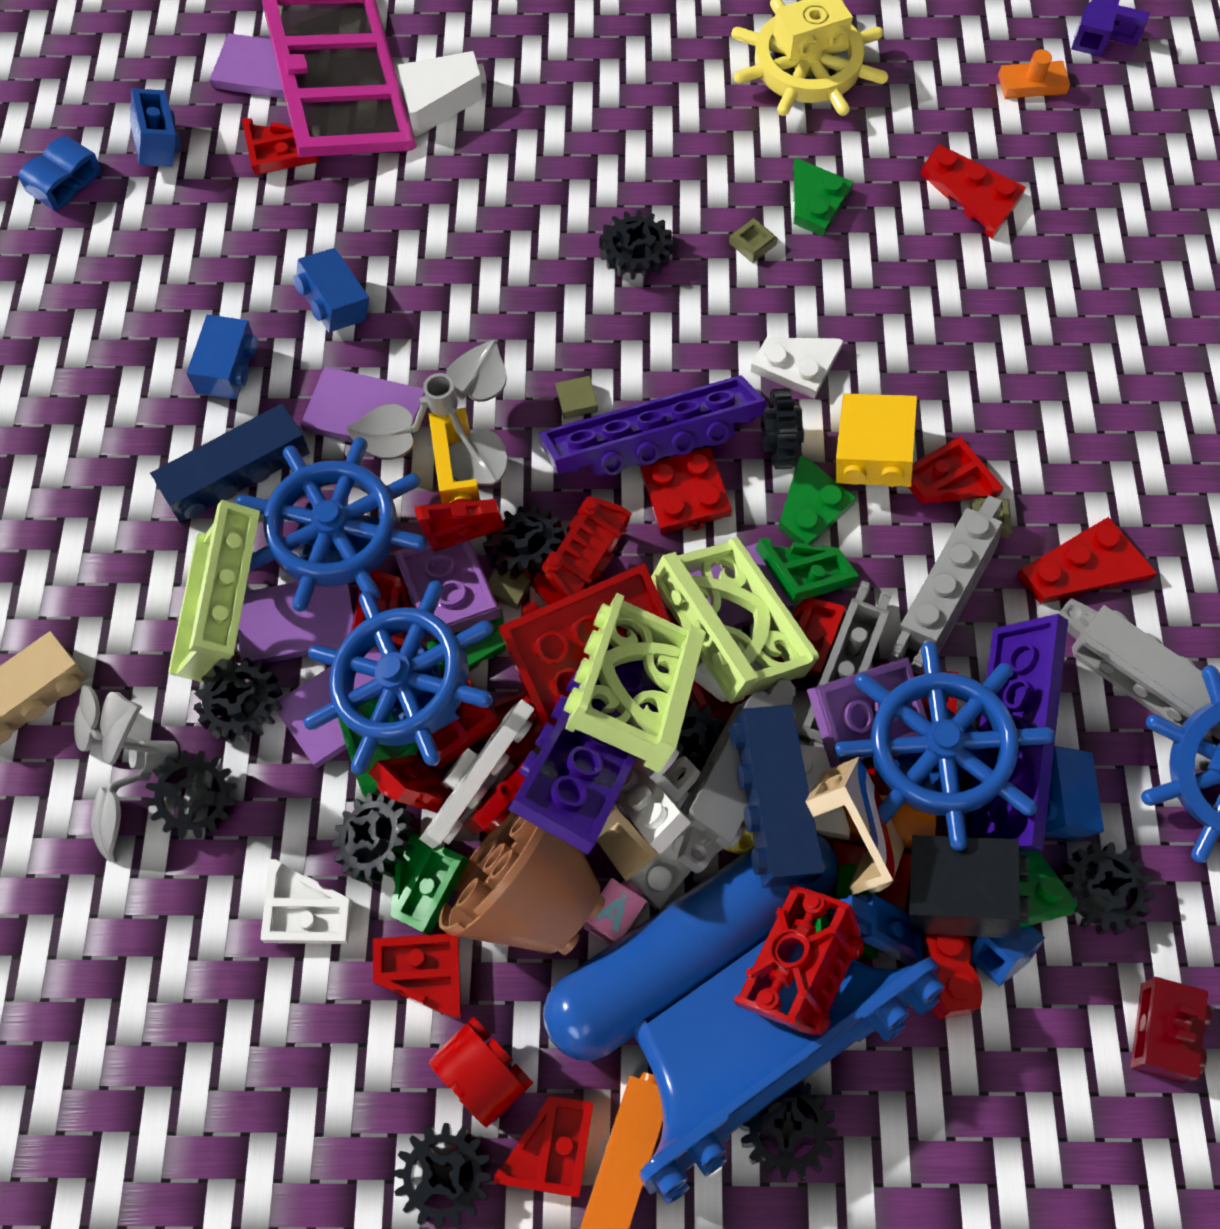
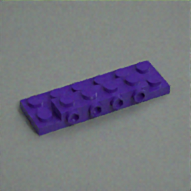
[538,375,767,477]
[966,614,1068,853]
[508,644,669,855]

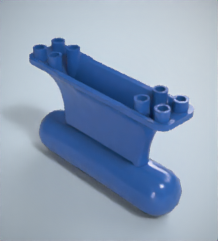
[543,832,945,1205]

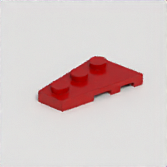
[921,144,1026,240]
[1017,516,1157,605]

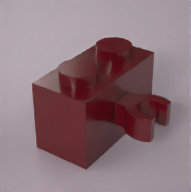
[1130,977,1212,1084]

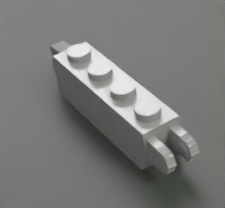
[888,495,1003,675]
[799,580,893,748]
[1059,598,1220,740]
[677,678,796,873]

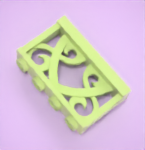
[168,500,260,682]
[651,537,819,704]
[564,593,706,773]

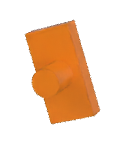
[998,49,1071,99]

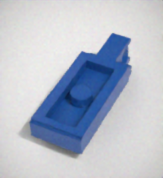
[830,894,923,966]

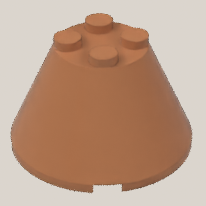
[439,810,606,955]

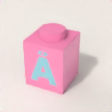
[584,878,647,945]

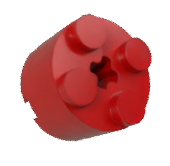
[428,1016,534,1128]

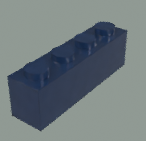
[150,403,310,523]
[730,705,824,888]

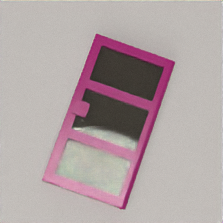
[262,0,417,157]

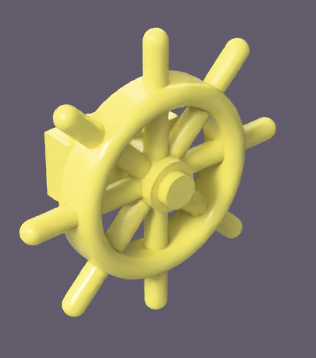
[731,0,888,116]

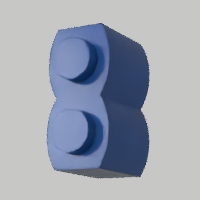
[18,135,102,210]

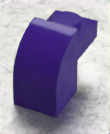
[1071,0,1150,56]

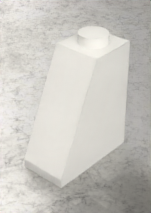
[398,51,486,136]

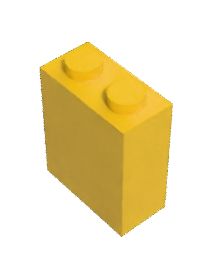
[836,393,917,487]

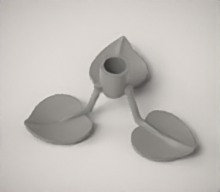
[347,340,507,486]
[74,685,179,862]

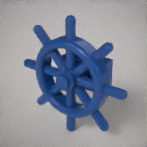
[235,437,427,612]
[304,580,493,775]
[833,641,1055,851]
[1141,665,1220,863]

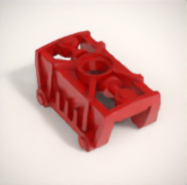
[531,496,632,605]
[733,884,864,1036]

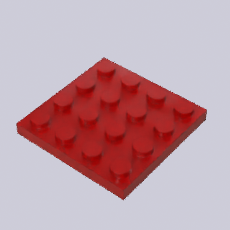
[498,563,708,729]

